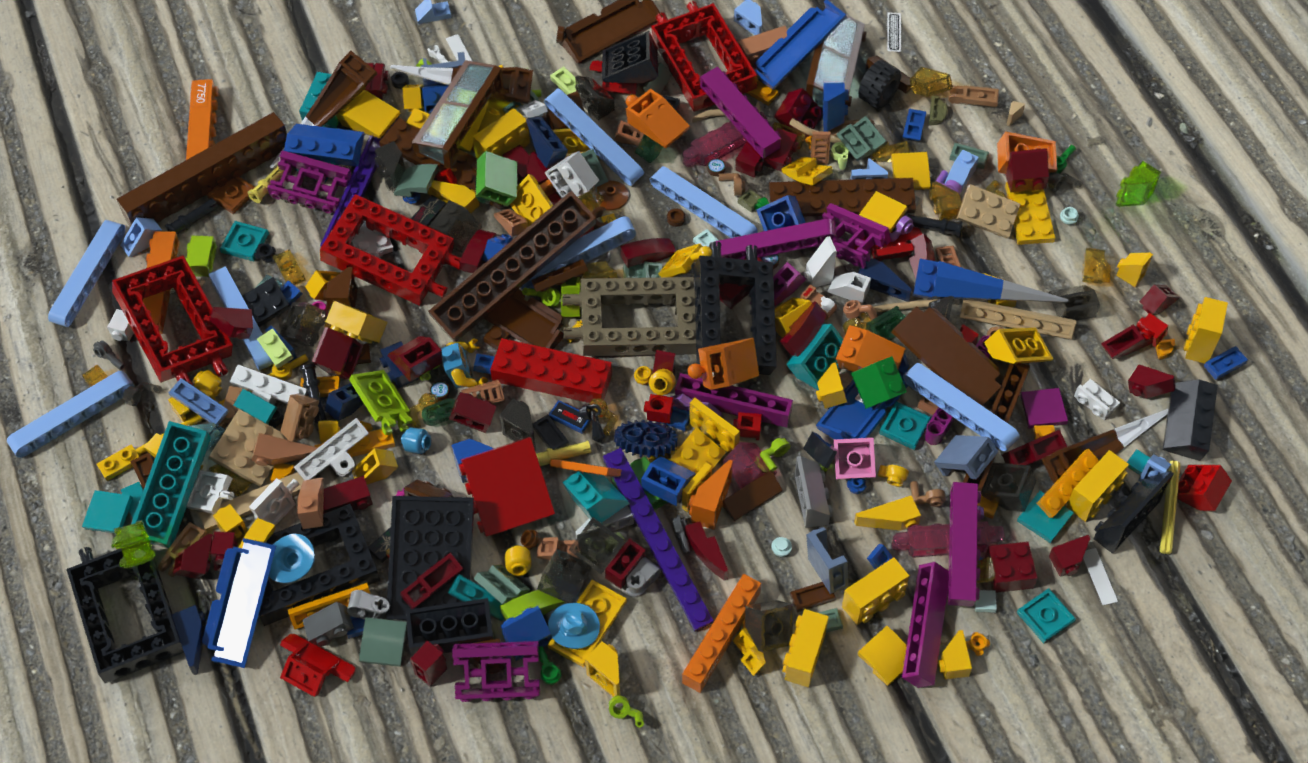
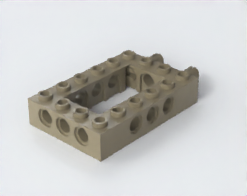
[562,277,696,356]

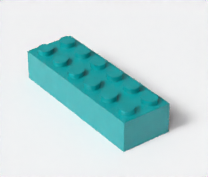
[128,421,211,548]

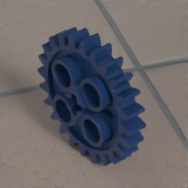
[614,419,678,458]

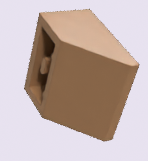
[280,393,319,442]

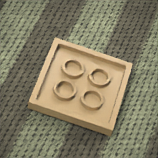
[208,409,288,487]

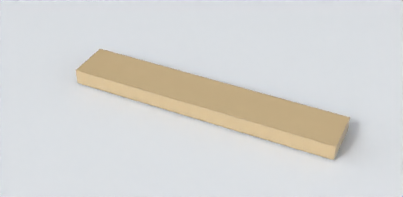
[960,299,1076,340]
[199,472,316,532]

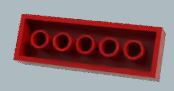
[490,338,612,406]

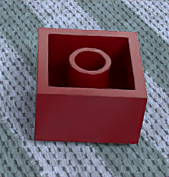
[985,541,1037,593]

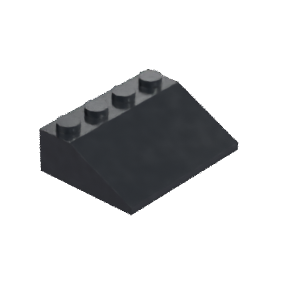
[602,31,659,83]
[1093,471,1174,554]

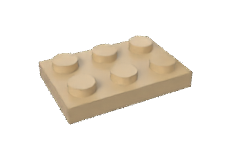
[957,184,1020,238]

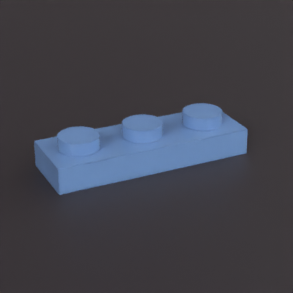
[169,378,229,427]

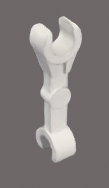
[428,45,451,63]

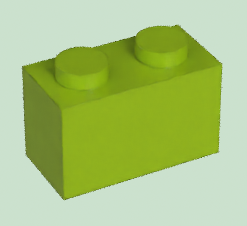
[185,236,217,277]

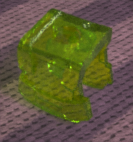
[111,520,155,568]

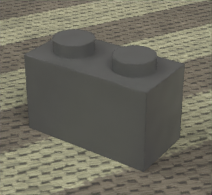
[303,602,354,647]

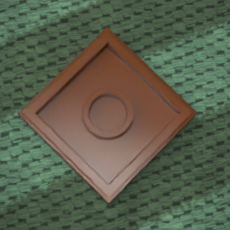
[207,177,255,214]

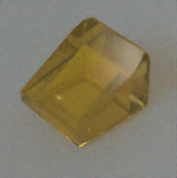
[82,365,108,387]
[976,557,995,583]

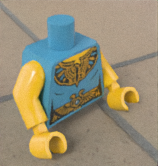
[441,338,488,392]

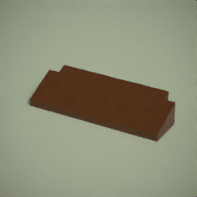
[562,0,663,63]
[484,289,564,349]
[891,306,1001,406]

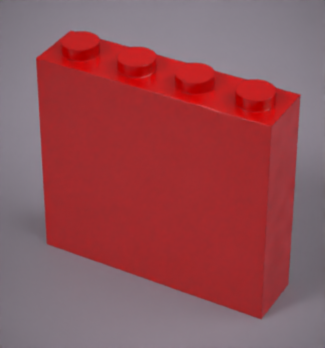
[458,437,555,537]

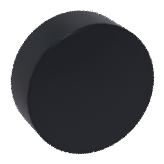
[391,72,409,89]

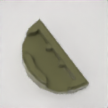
[928,95,948,126]

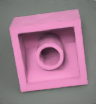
[833,438,876,479]

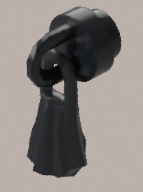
[579,404,606,442]

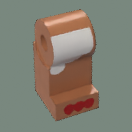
[800,284,837,320]

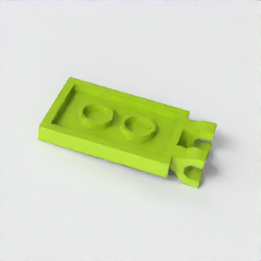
[349,370,413,435]

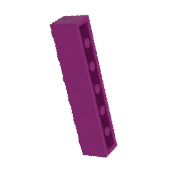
[700,66,781,158]
[675,373,793,428]
[948,482,981,607]
[902,562,949,688]

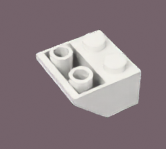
[545,151,599,198]

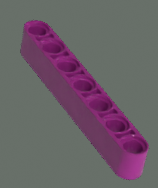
[716,219,837,259]
[925,336,992,445]

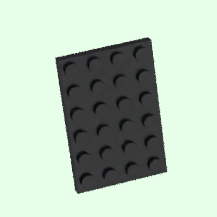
[386,496,474,620]

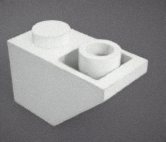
[828,272,871,305]

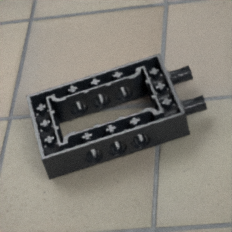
[694,241,777,375]
[238,504,380,626]
[66,532,184,684]

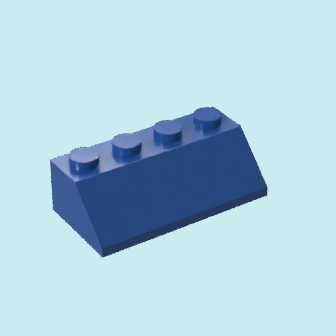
[284,124,365,167]

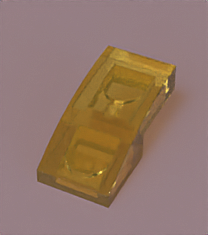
[872,141,910,162]
[273,249,306,285]

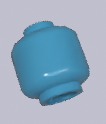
[401,428,432,454]

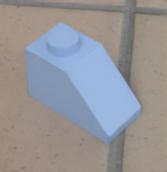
[734,0,762,35]
[945,150,979,189]
[120,217,162,257]
[1138,454,1171,482]

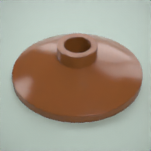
[593,180,629,211]

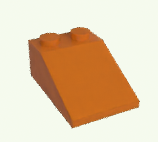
[997,131,1057,174]
[836,325,906,372]
[689,460,733,530]

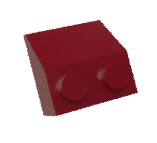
[1006,148,1049,192]

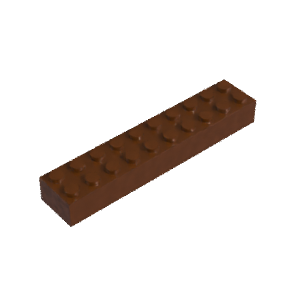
[116,112,287,227]
[428,190,596,342]

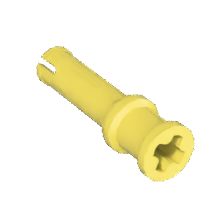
[248,166,284,203]
[536,441,591,466]

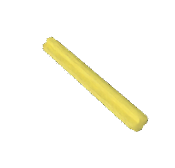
[1160,461,1180,554]

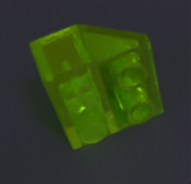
[1115,161,1161,207]

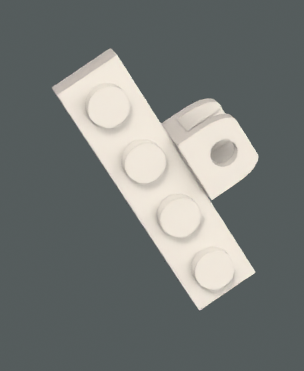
[230,365,308,405]
[294,418,369,480]

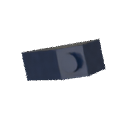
[526,117,568,168]
[858,258,912,302]
[324,383,364,421]
[172,605,207,675]

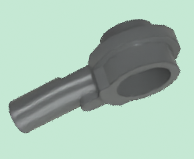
[93,341,125,370]
[673,514,691,554]

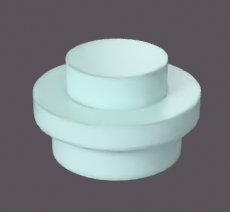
[1060,207,1079,224]
[771,537,792,557]

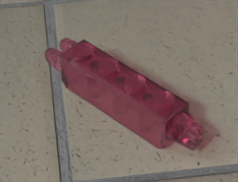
[683,112,768,167]
[891,521,1005,558]

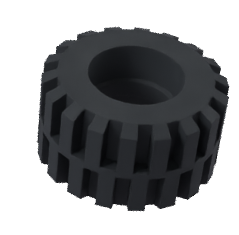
[858,60,902,109]

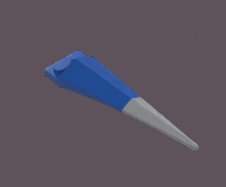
[913,258,1069,303]

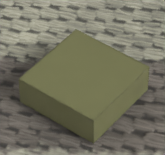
[738,189,763,212]

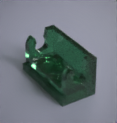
[634,134,663,163]
[866,306,905,340]

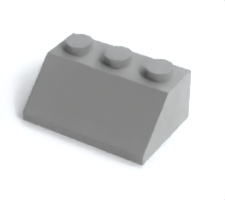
[795,456,833,528]

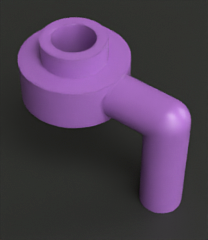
[933,170,963,198]
[890,215,913,242]

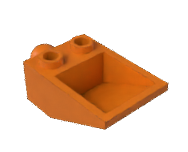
[626,89,690,148]
[687,338,759,390]

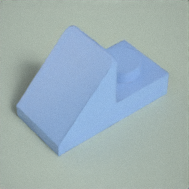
[415,0,451,24]
[850,159,888,180]

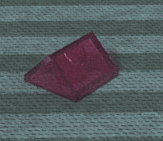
[723,442,777,489]

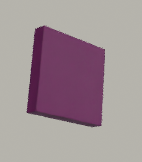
[1020,388,1068,428]

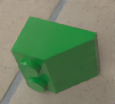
[851,356,907,409]

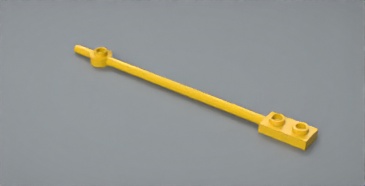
[96,354,309,481]

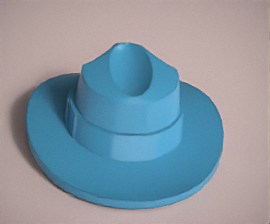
[269,534,315,583]
[548,603,600,649]

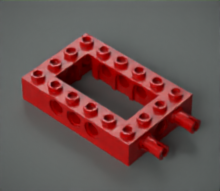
[651,1,757,112]
[320,194,461,306]
[112,255,233,386]

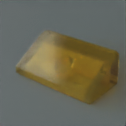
[209,464,253,497]

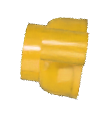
[877,465,909,487]

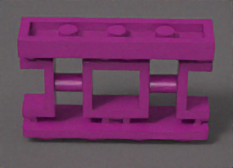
[267,151,352,214]
[815,203,891,269]
[452,641,540,702]

